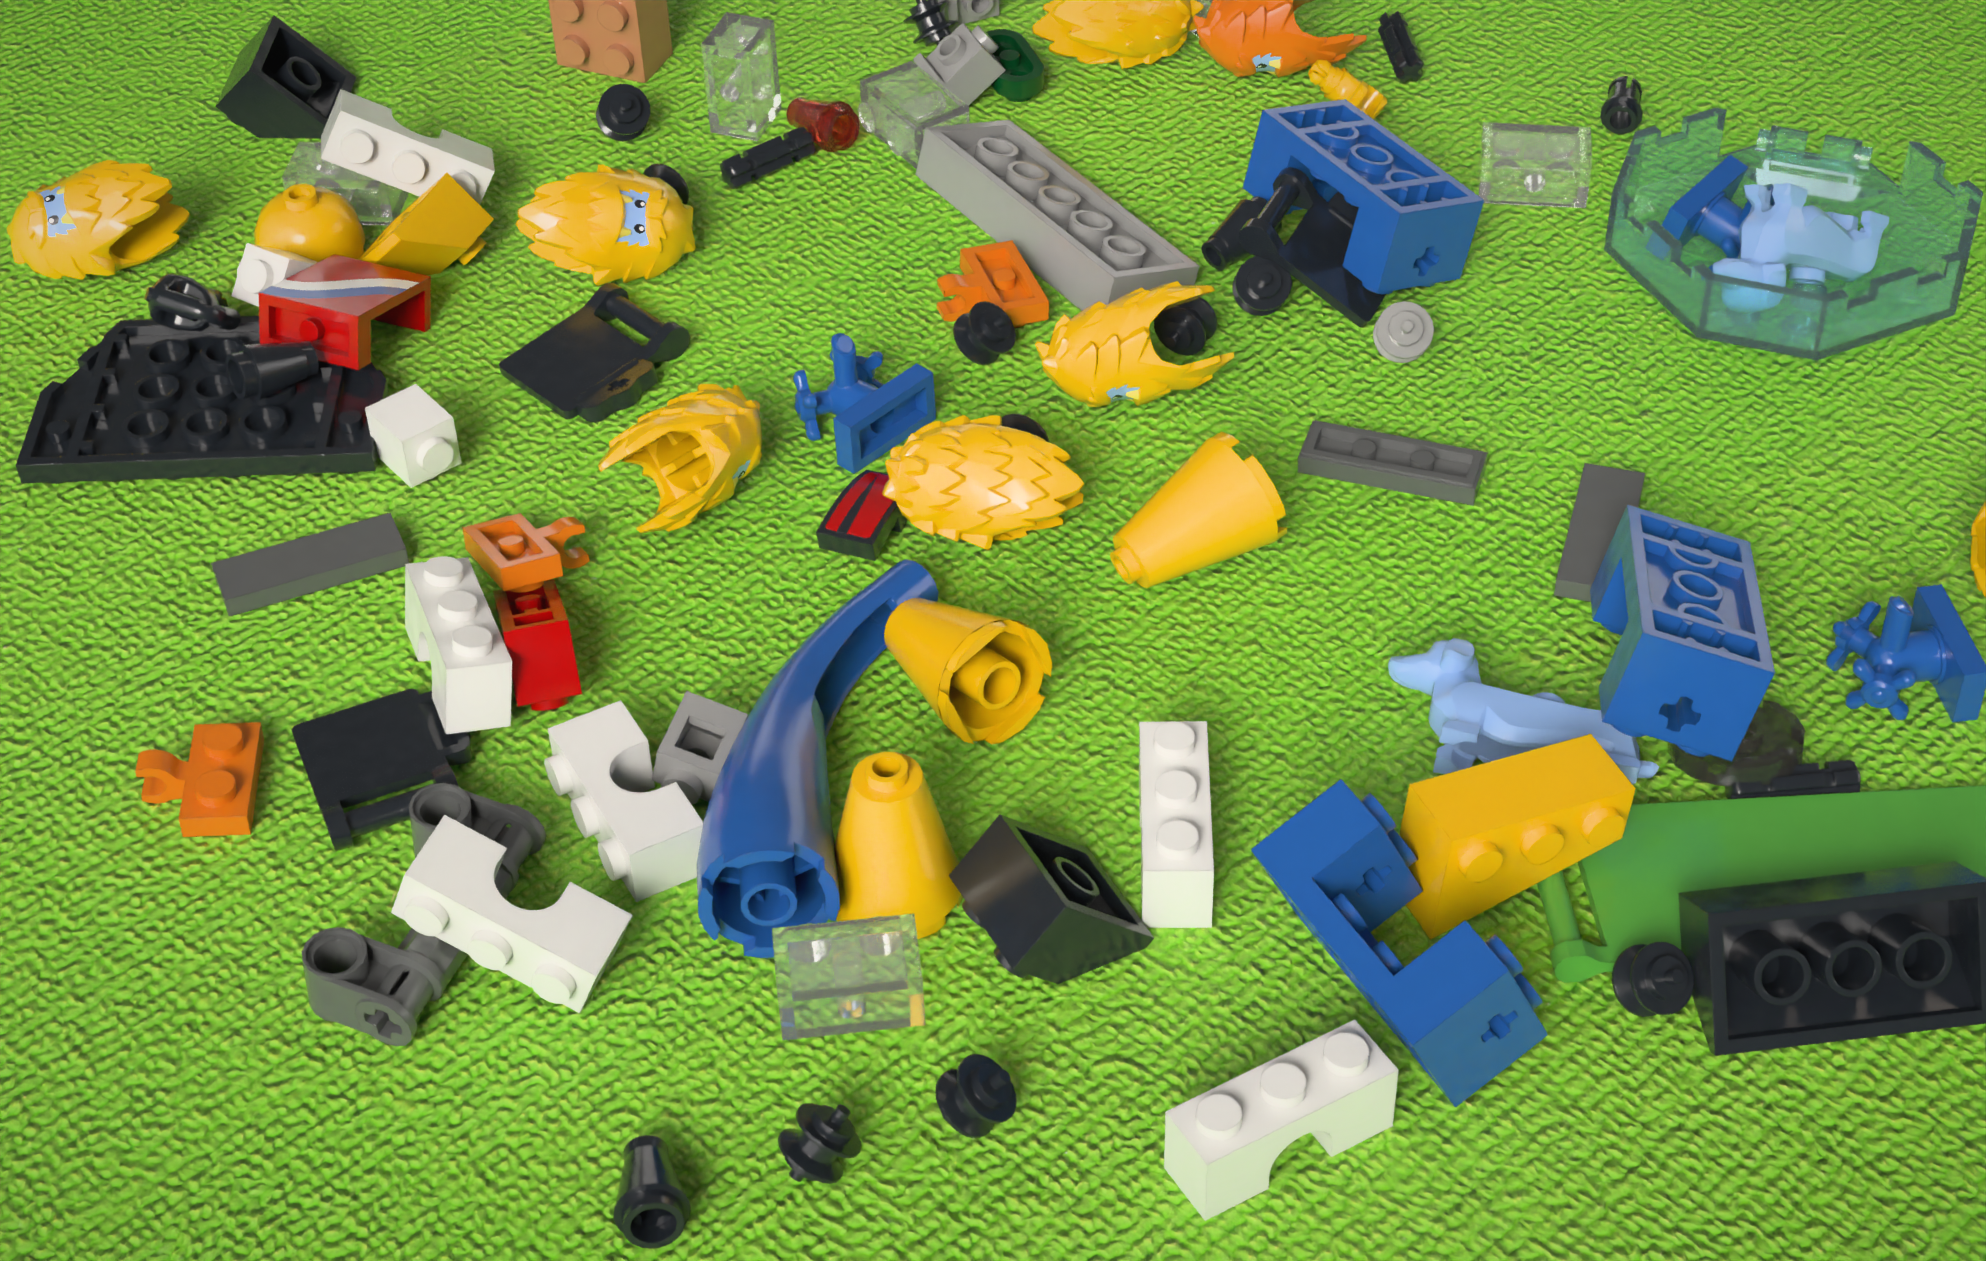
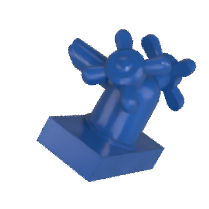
[1651,154,1775,280]
[793,333,936,474]
[1826,584,1986,722]

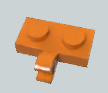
[937,240,1049,328]
[462,513,590,592]
[135,722,264,837]

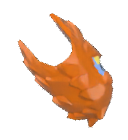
[1193,0,1367,78]

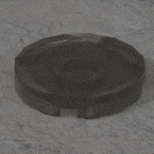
[1668,700,1805,787]

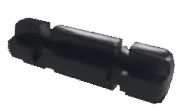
[1378,11,1424,83]
[720,127,816,189]
[1725,760,1861,799]

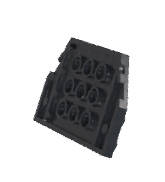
[16,316,390,484]

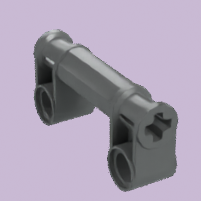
[302,783,546,1046]

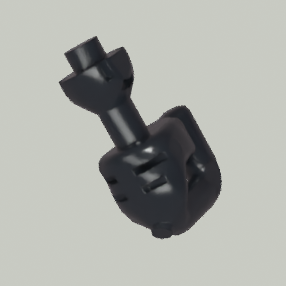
[144,274,241,332]

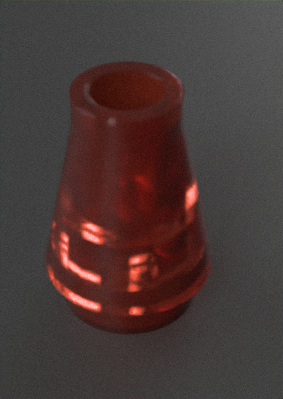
[786,97,860,152]

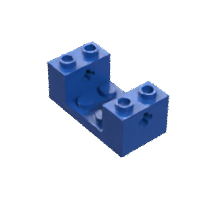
[1243,99,1484,294]
[1590,504,1775,761]
[1251,779,1548,1108]

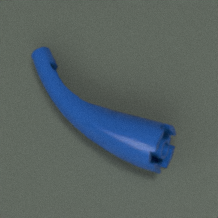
[696,559,938,958]

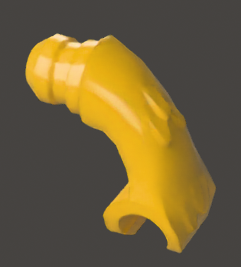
[1308,60,1387,120]

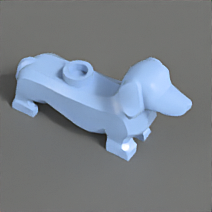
[1713,183,1889,310]
[1388,638,1659,784]

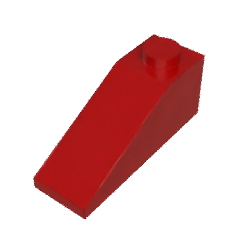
[493,579,582,711]

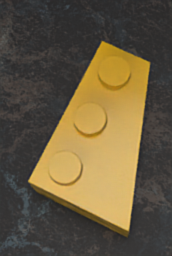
[1399,734,1636,940]

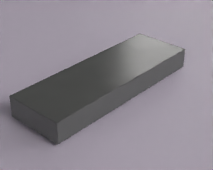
[1298,420,1488,506]
[1554,463,1645,602]
[211,513,409,616]

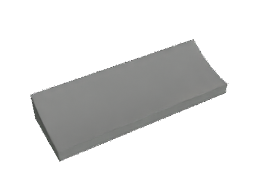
[915,120,1200,311]

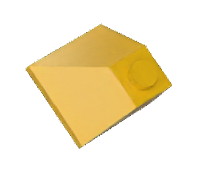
[358,172,494,275]

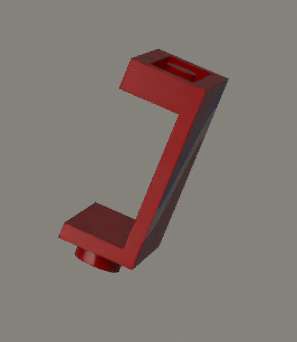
[259,254,431,370]

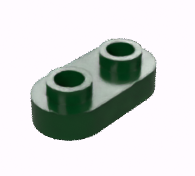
[986,29,1044,102]

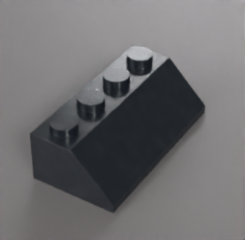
[1678,861,1986,1056]

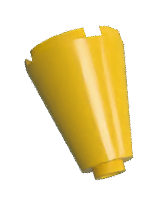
[1110,432,1287,588]
[884,598,1052,745]
[835,752,963,944]

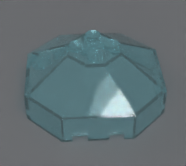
[1604,108,1983,360]

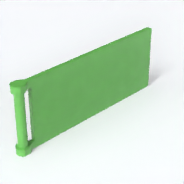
[1537,785,1986,983]

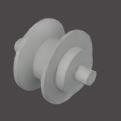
[1373,301,1434,363]

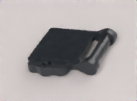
[1238,167,1386,327]
[499,283,690,423]
[292,689,472,852]

